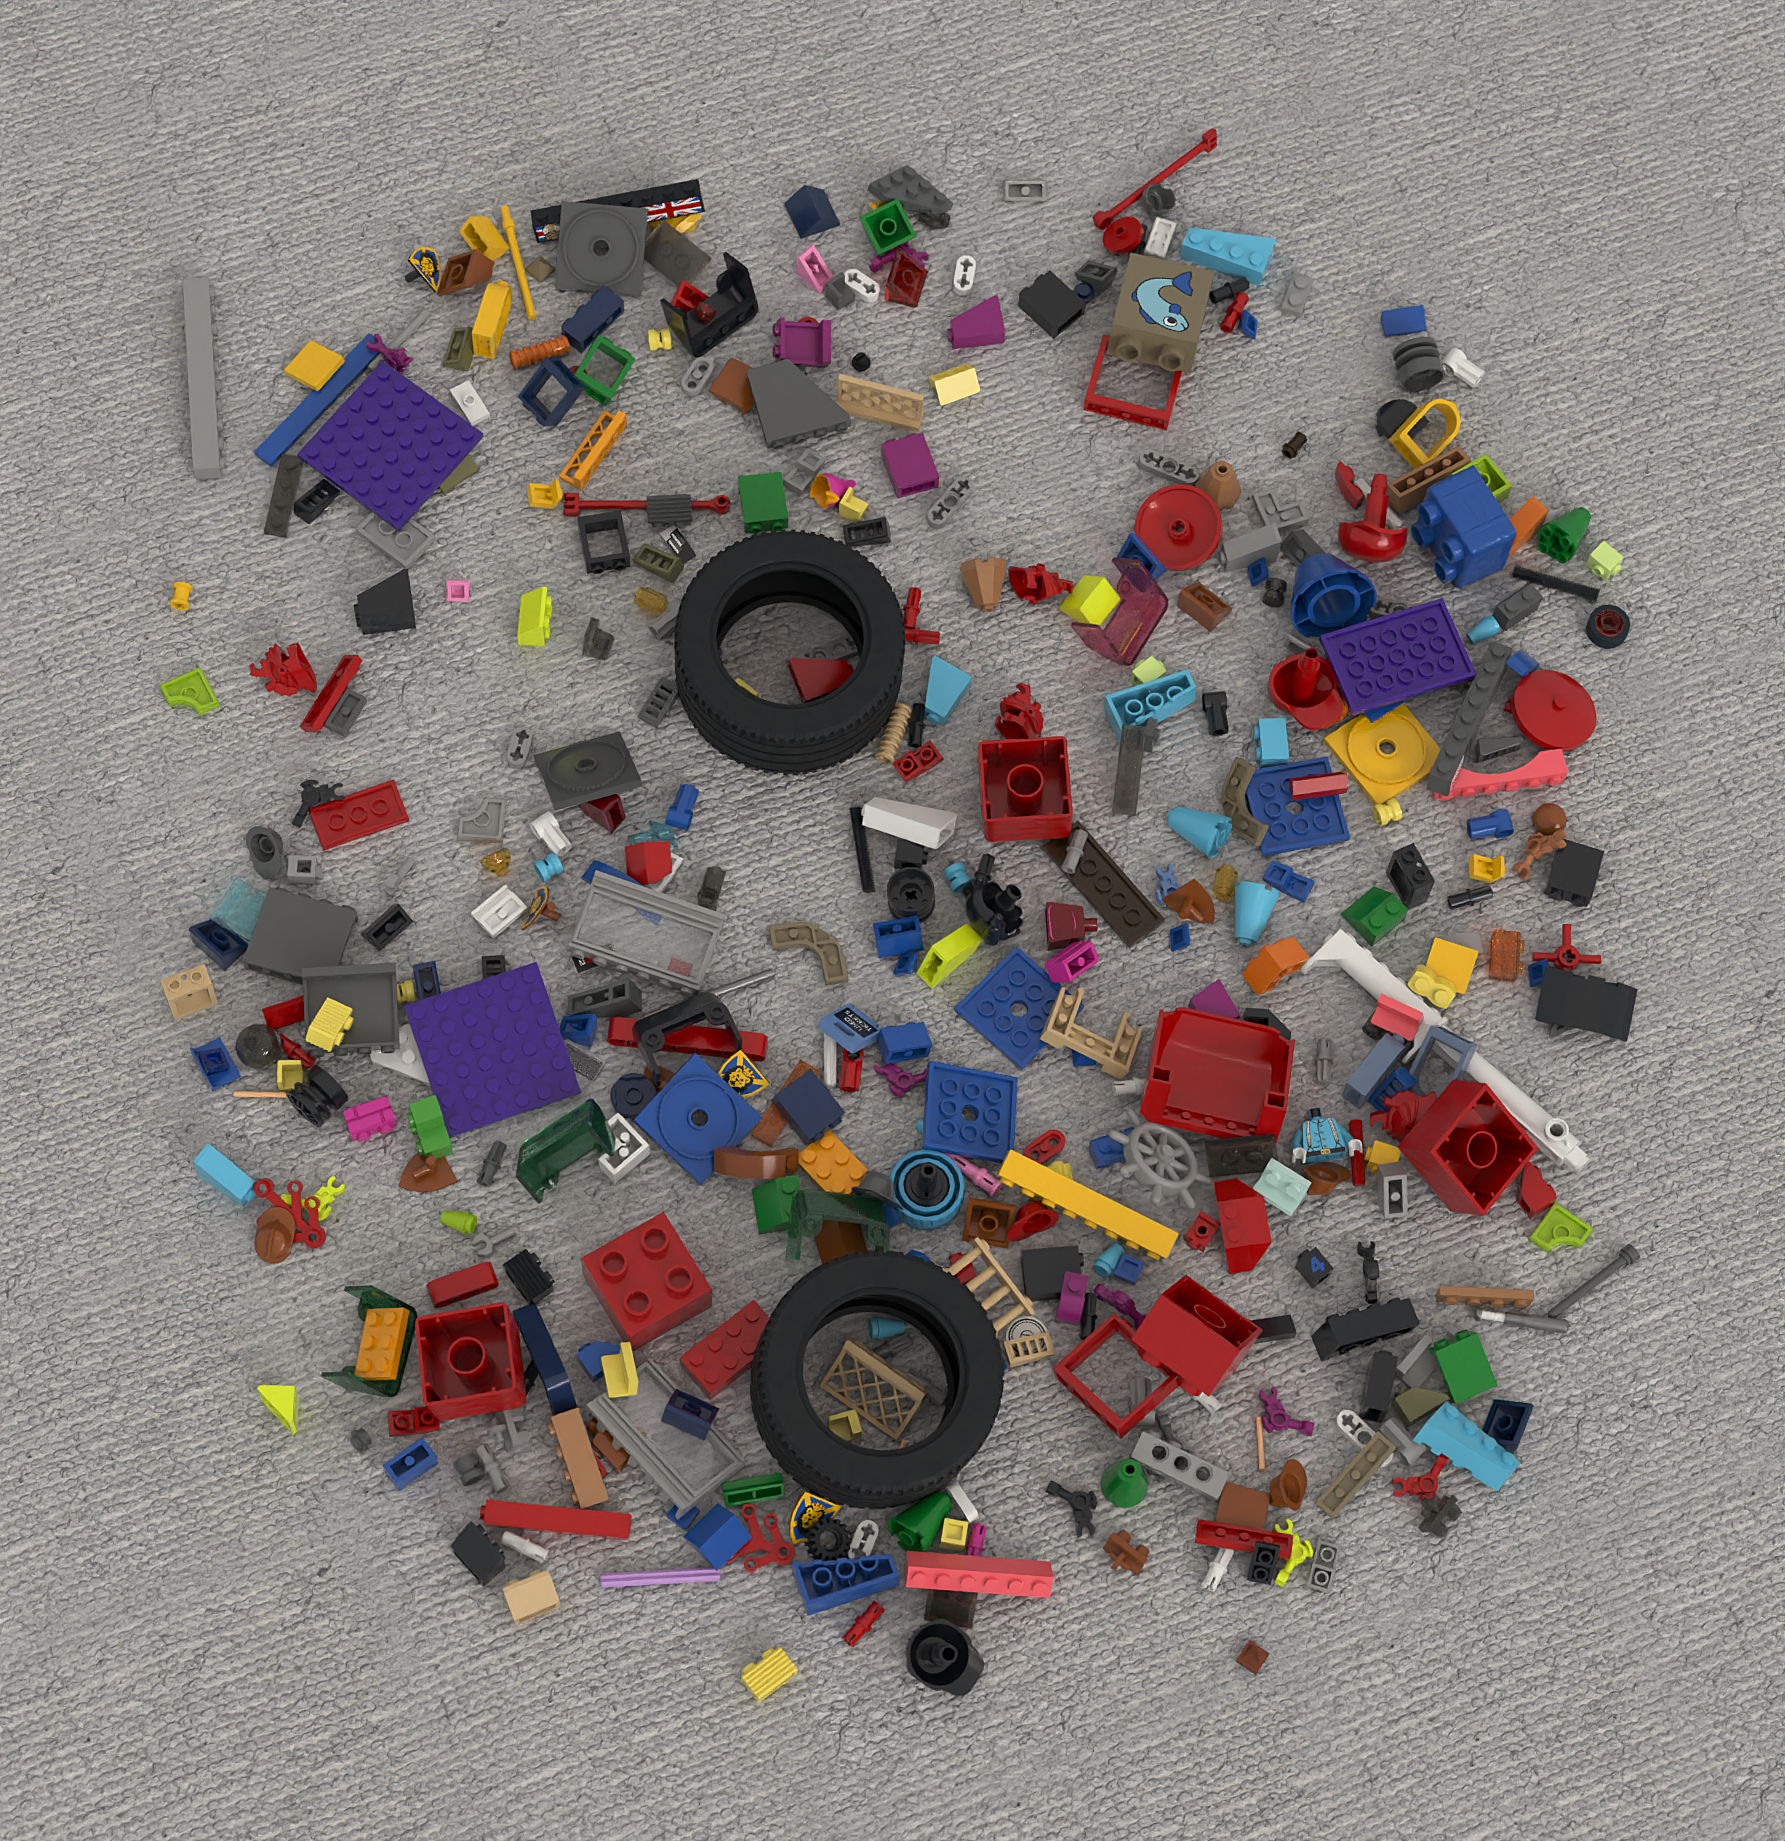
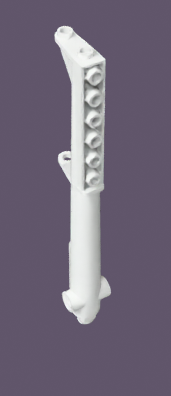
[1301,929,1590,1173]

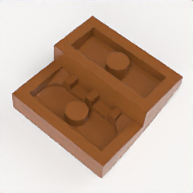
[708,357,754,415]
[1214,1481,1271,1530]

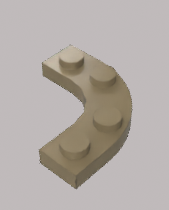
[1221,757,1269,846]
[769,922,848,985]

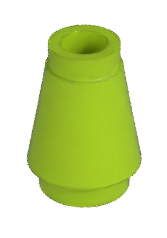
[440,1210,477,1235]

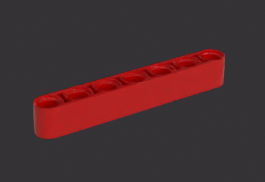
[607,1017,768,1062]

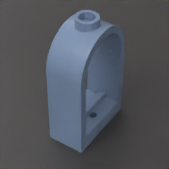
[1409,1024,1478,1096]
[1342,1033,1406,1110]

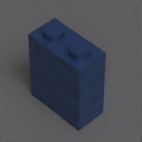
[771,1069,845,1144]

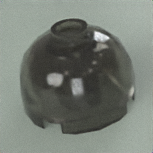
[235,1024,284,1071]

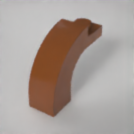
[714,1146,798,1179]

